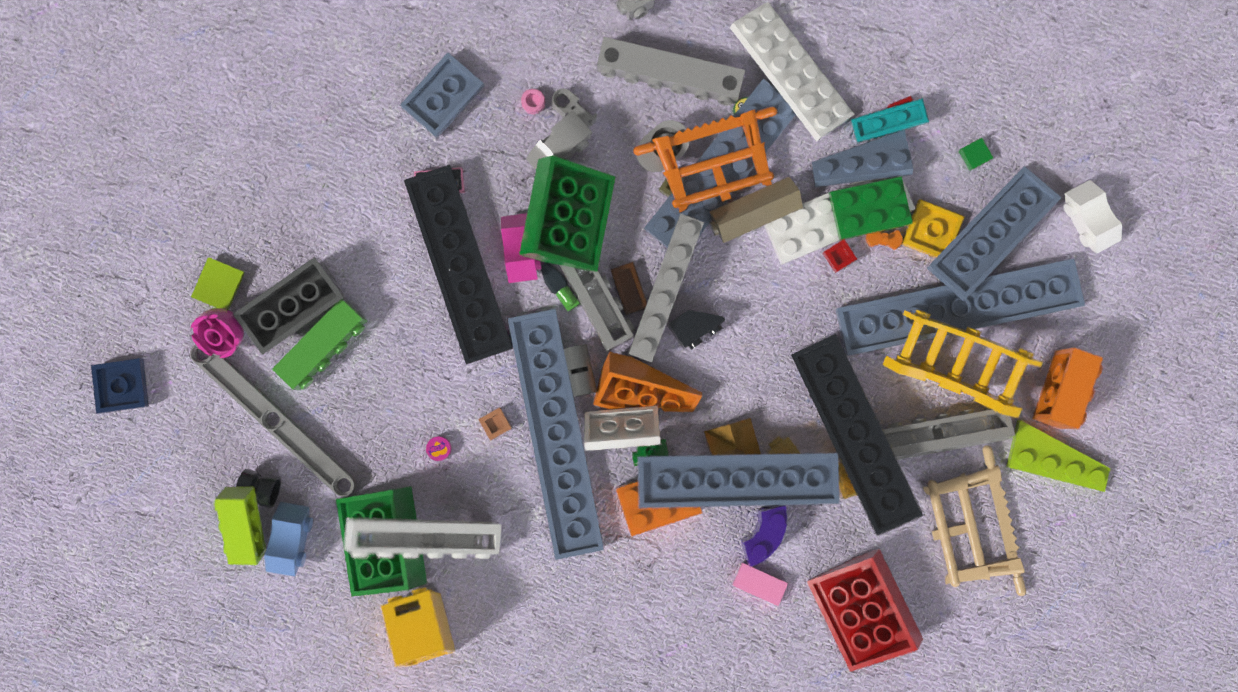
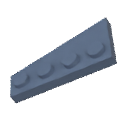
[812,130,913,187]

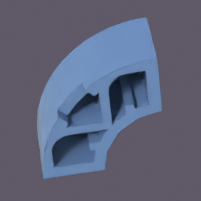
[264,502,313,577]

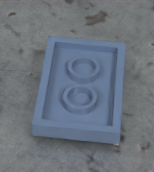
[400,52,485,139]

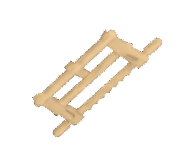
[923,445,1026,596]

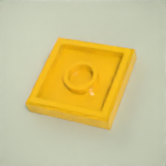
[901,199,965,258]

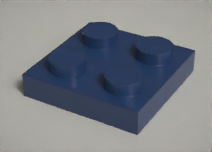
[91,358,149,414]

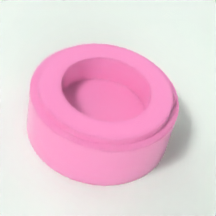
[521,89,546,114]

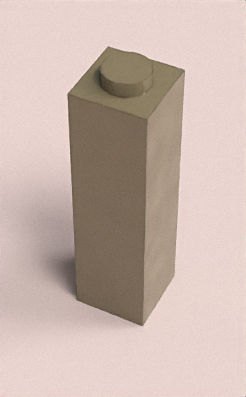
[709,177,803,243]

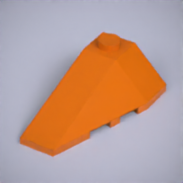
[593,352,702,412]

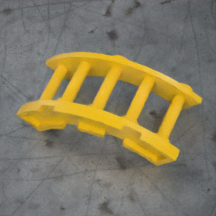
[882,309,1043,418]

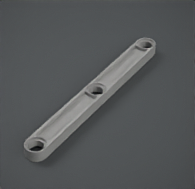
[190,344,357,497]

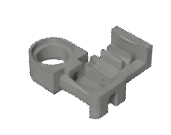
[552,88,597,128]

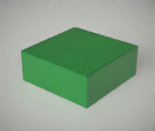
[958,137,993,171]

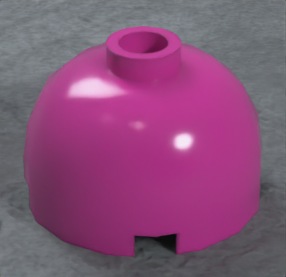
[191,308,244,358]

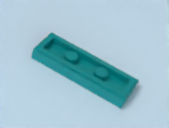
[851,98,929,144]

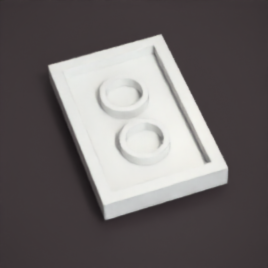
[584,406,661,450]

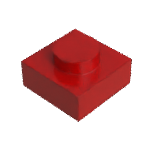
[822,240,857,273]

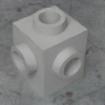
[616,0,655,21]

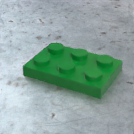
[829,176,913,241]

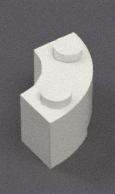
[1064,180,1122,254]

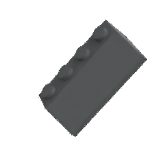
[233,257,344,355]

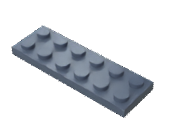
[927,166,1061,301]

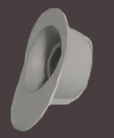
[637,120,690,172]

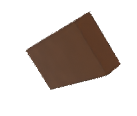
[610,262,647,315]

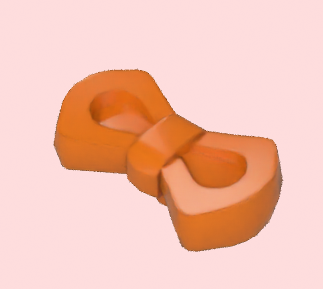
[866,230,903,250]

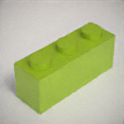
[214,487,266,565]

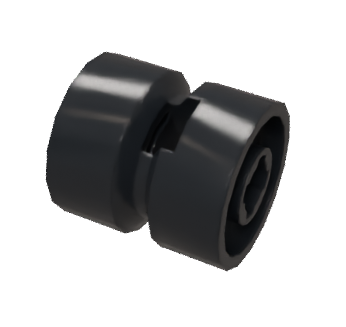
[236,469,281,508]

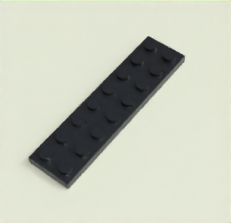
[404,165,513,365]
[791,334,924,536]

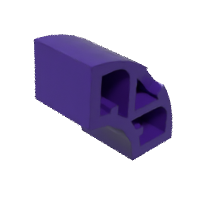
[740,505,787,567]

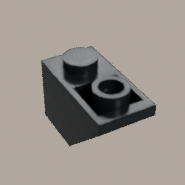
[667,310,725,350]

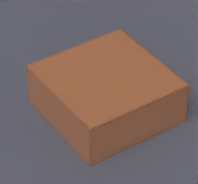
[478,407,512,441]

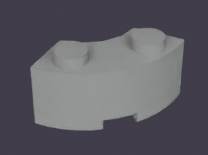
[526,111,592,170]

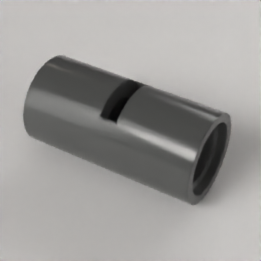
[563,344,597,397]

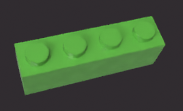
[272,299,367,390]

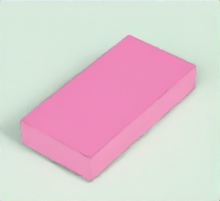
[732,562,788,606]

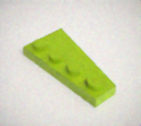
[1006,420,1110,492]

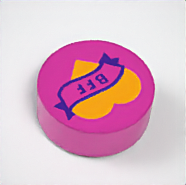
[426,436,452,461]

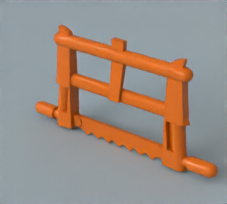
[633,107,777,213]

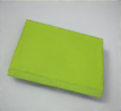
[191,257,245,310]

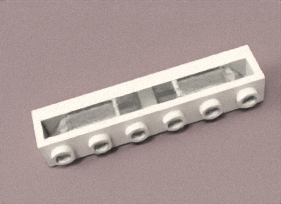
[344,518,502,559]

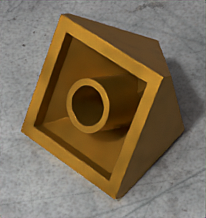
[704,418,761,455]

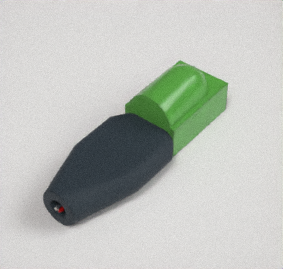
[541,262,580,312]

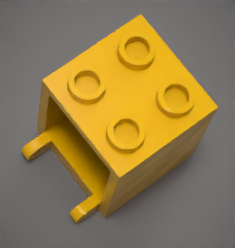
[381,587,455,667]

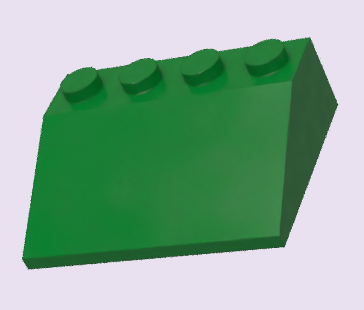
[519,155,616,272]
[336,486,428,597]

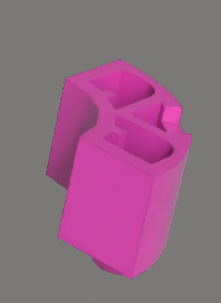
[501,213,542,283]

